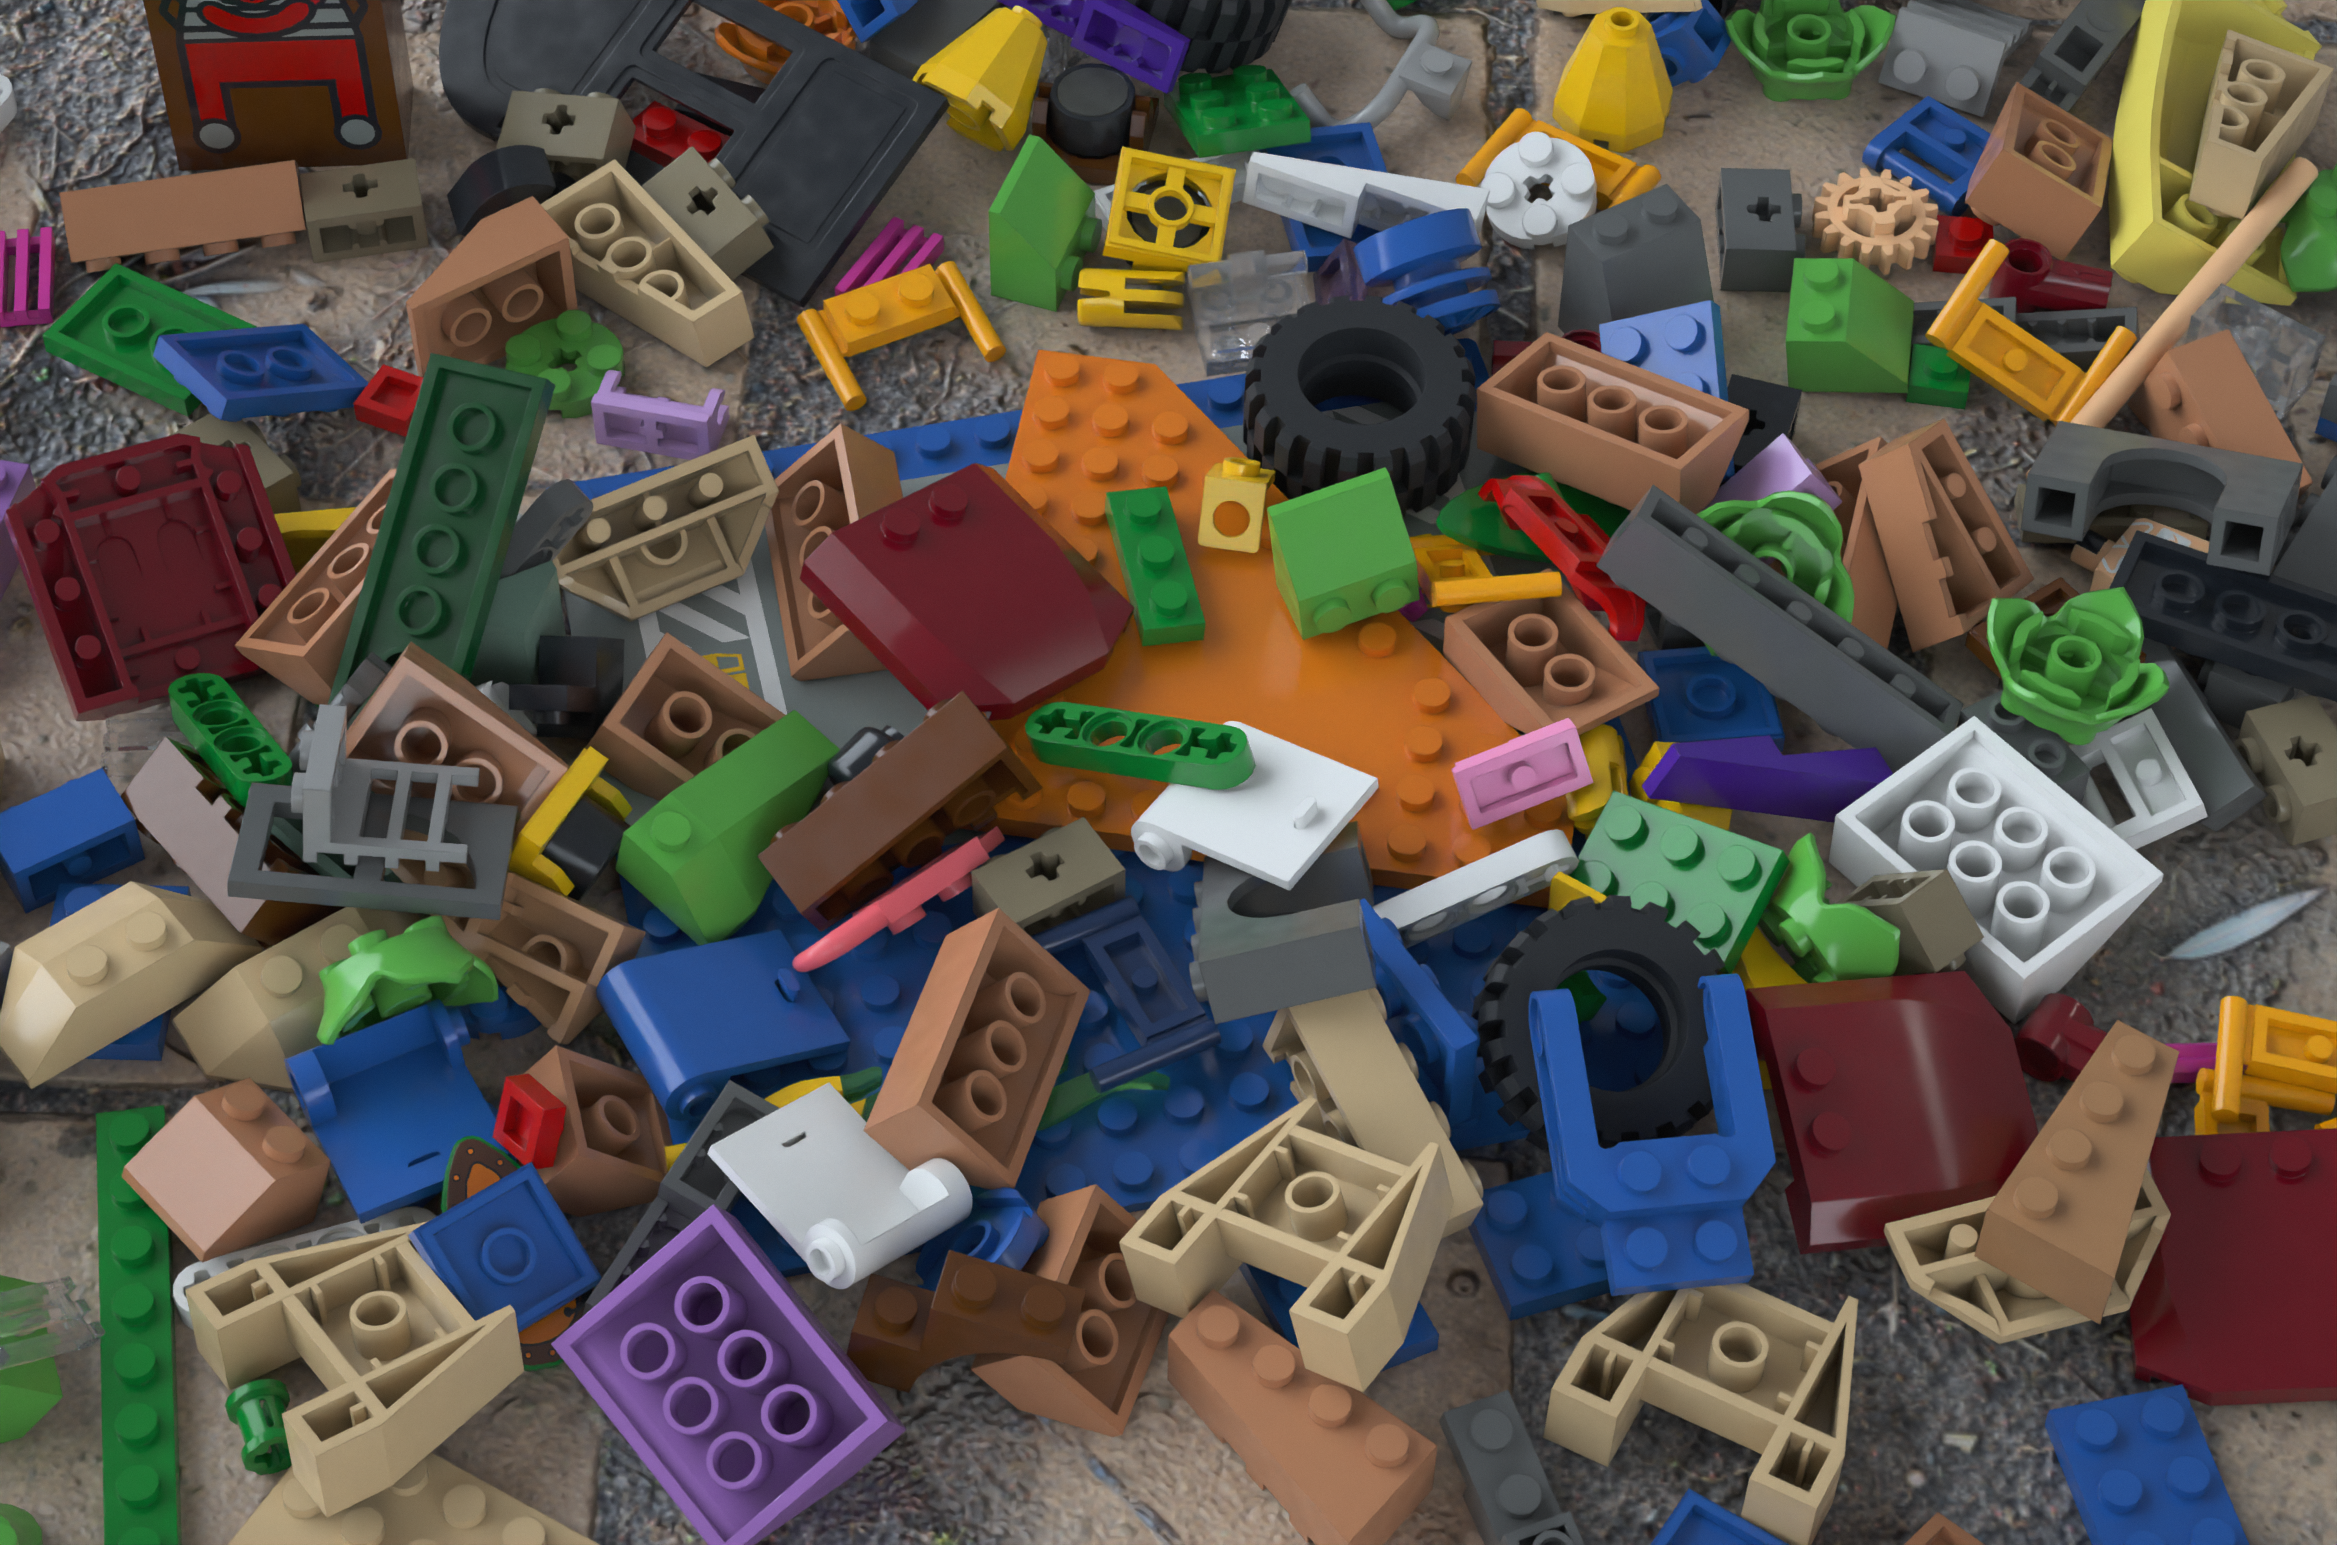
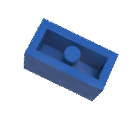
[0,768,145,914]

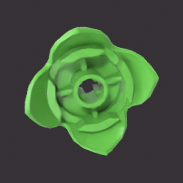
[1725,0,1896,102]
[2279,164,2337,292]
[1696,490,1855,657]
[1987,587,2169,745]
[1758,832,1900,983]
[317,915,498,1045]

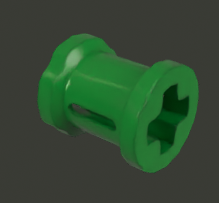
[225,1379,292,1475]

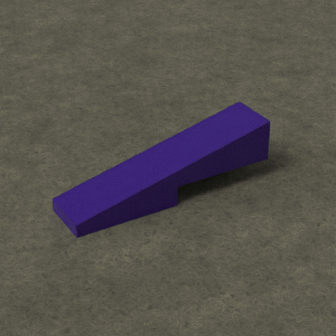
[996,0,1191,94]
[1642,735,1893,823]

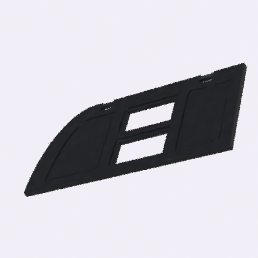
[439,0,950,308]

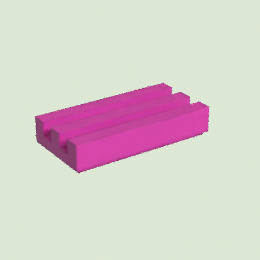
[834,217,944,296]
[0,227,56,328]

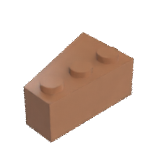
[2127,329,2313,501]
[1858,418,2034,652]

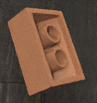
[970,1184,1170,1437]

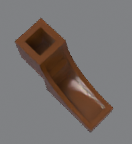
[847,1250,1086,1393]

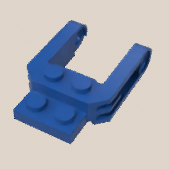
[1529,973,1776,1296]

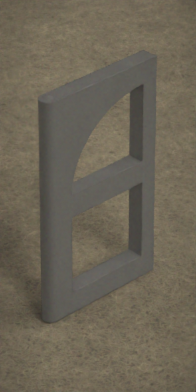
[227,782,520,920]

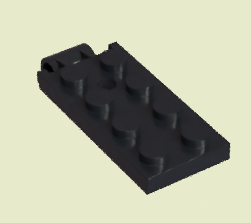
[2109,530,2337,702]

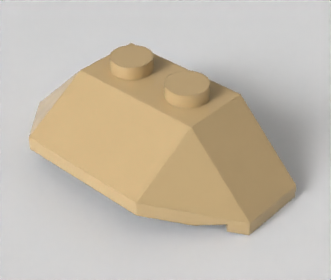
[552,435,779,622]
[0,881,263,1089]
[172,907,420,1093]
[1884,1167,2171,1344]

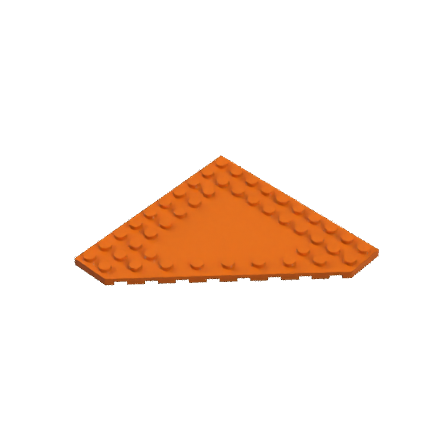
[960,349,1575,908]

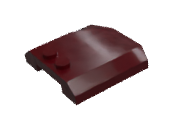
[4,433,296,721]
[799,463,1134,721]
[1745,970,2039,1255]
[2127,1128,2337,1406]

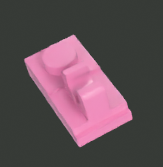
[1451,718,1593,830]

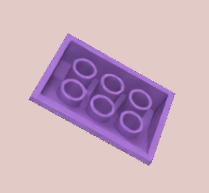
[551,1204,907,1545]

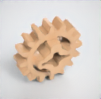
[1812,168,1939,275]

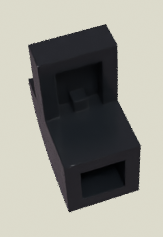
[447,145,577,237]
[509,636,625,738]

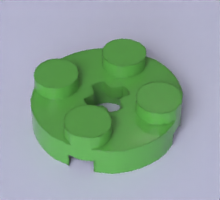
[505,310,625,418]

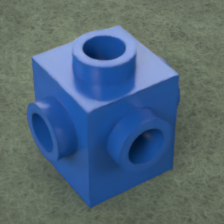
[1646,0,1731,87]

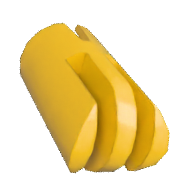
[1077,268,1185,330]
[1566,724,1628,840]

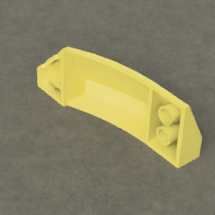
[2108,0,2322,306]

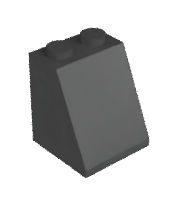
[1558,184,1714,334]

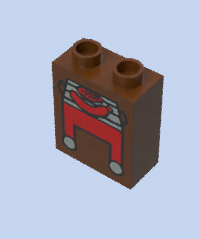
[143,0,414,171]

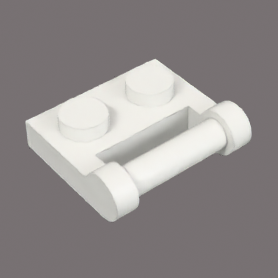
[2069,708,2208,850]

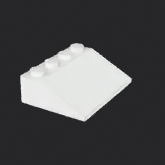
[1828,716,2164,1024]

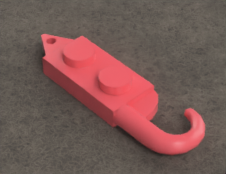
[792,826,1006,972]

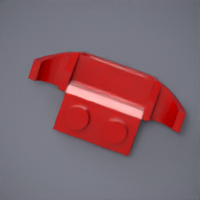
[1478,475,1648,642]

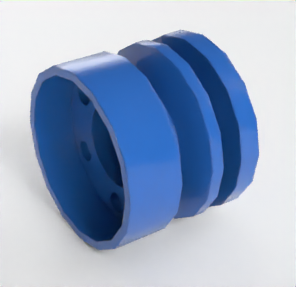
[1353,208,1502,336]

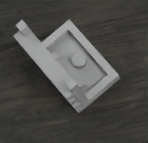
[1878,0,2034,117]
[291,704,480,872]

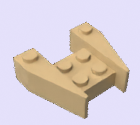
[1119,1097,1454,1392]
[185,1221,524,1518]
[1543,1283,1858,1545]

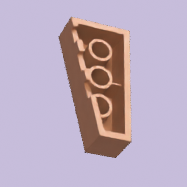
[1167,1289,1437,1545]

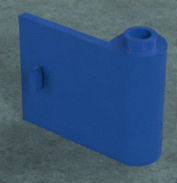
[596,929,851,1121]
[284,999,516,1224]

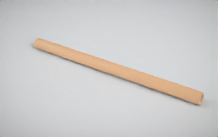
[2026,157,2318,479]

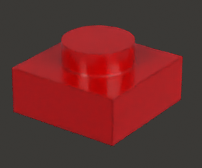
[1932,215,1994,274]
[353,364,423,437]
[493,1073,567,1170]

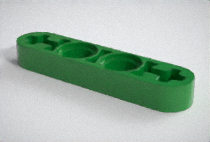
[168,673,294,808]
[1025,702,1256,790]

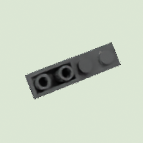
[1997,0,2145,116]
[1439,1390,1585,1545]

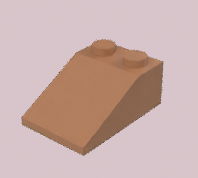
[1965,82,2113,261]
[406,196,578,378]
[1443,568,1659,735]
[585,632,785,801]
[346,642,569,844]

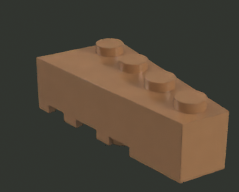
[1974,1020,2179,1324]

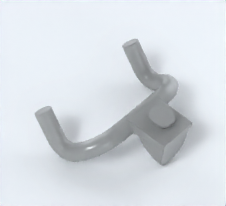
[1290,0,1472,129]

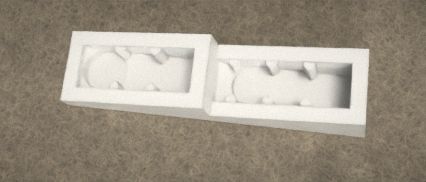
[1242,152,1490,260]

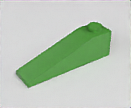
[615,709,840,946]

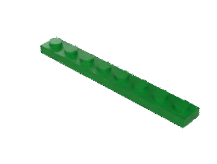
[96,1105,182,1545]

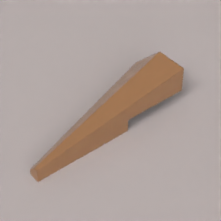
[390,829,646,1045]

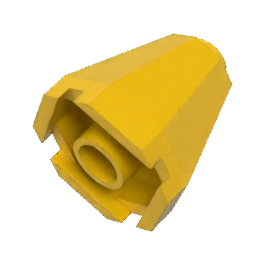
[912,6,1048,152]
[1552,7,1673,153]

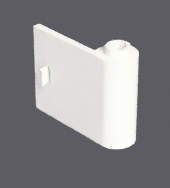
[1131,721,1379,891]
[707,1082,972,1289]

